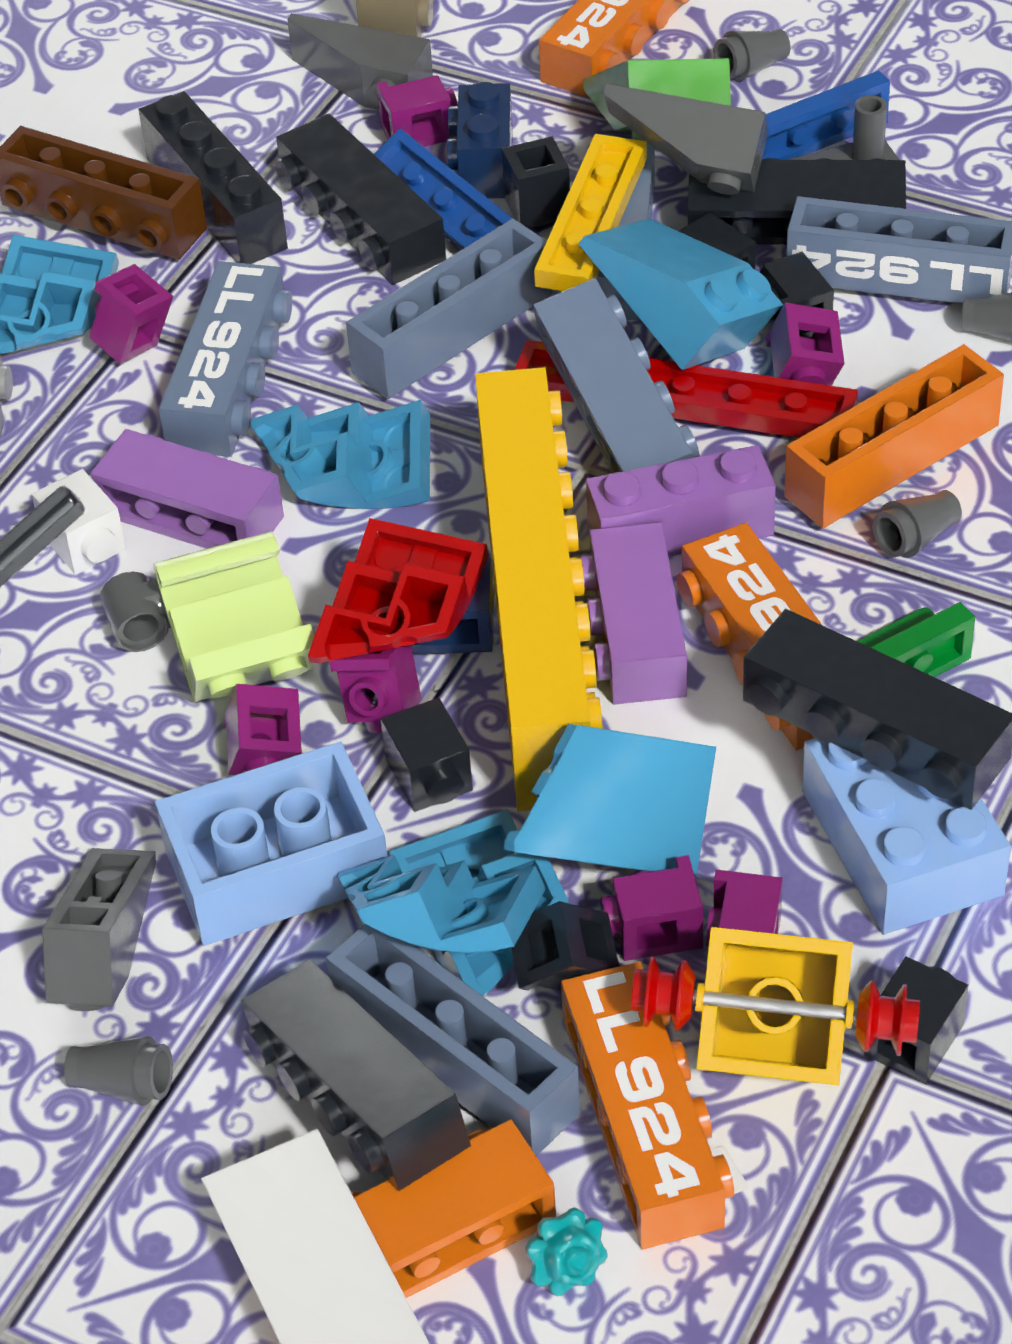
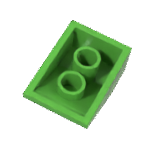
[583,58,731,140]

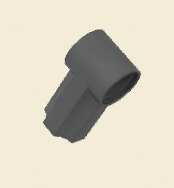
[100,571,171,652]

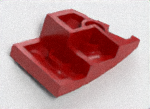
[308,518,489,664]

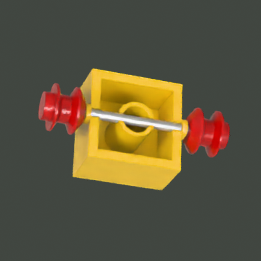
[631,927,920,1085]

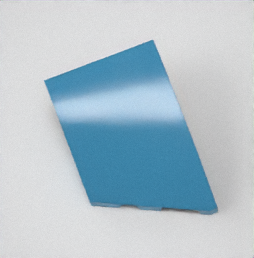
[0,235,119,354]
[251,400,430,509]
[503,724,716,877]
[388,809,569,997]
[338,855,546,953]

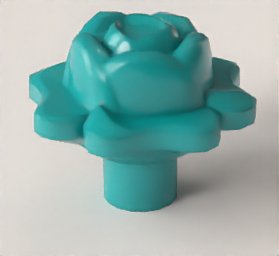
[525,1207,608,1296]

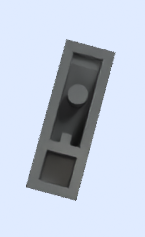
[287,13,433,110]
[603,83,768,195]
[42,848,156,1011]

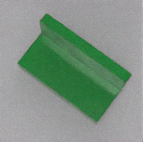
[857,602,976,677]

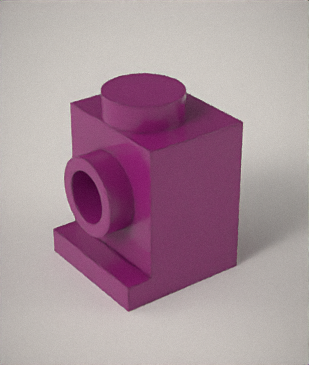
[376,75,458,147]
[89,264,174,364]
[765,302,845,386]
[329,645,422,733]
[223,683,302,775]
[600,855,703,961]
[706,869,783,947]

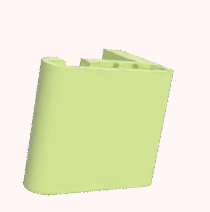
[153,531,315,702]

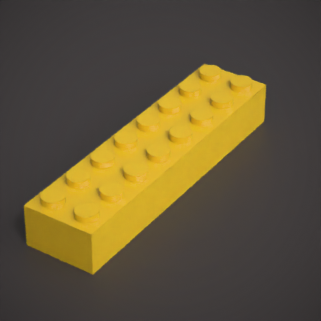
[475,367,603,812]

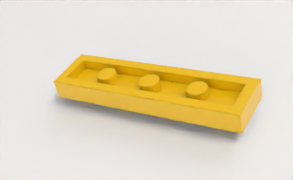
[534,134,647,292]

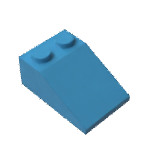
[578,218,783,370]

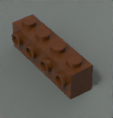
[0,125,207,260]

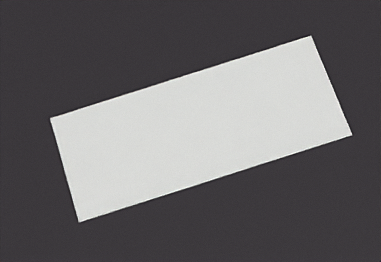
[201,1129,430,1344]

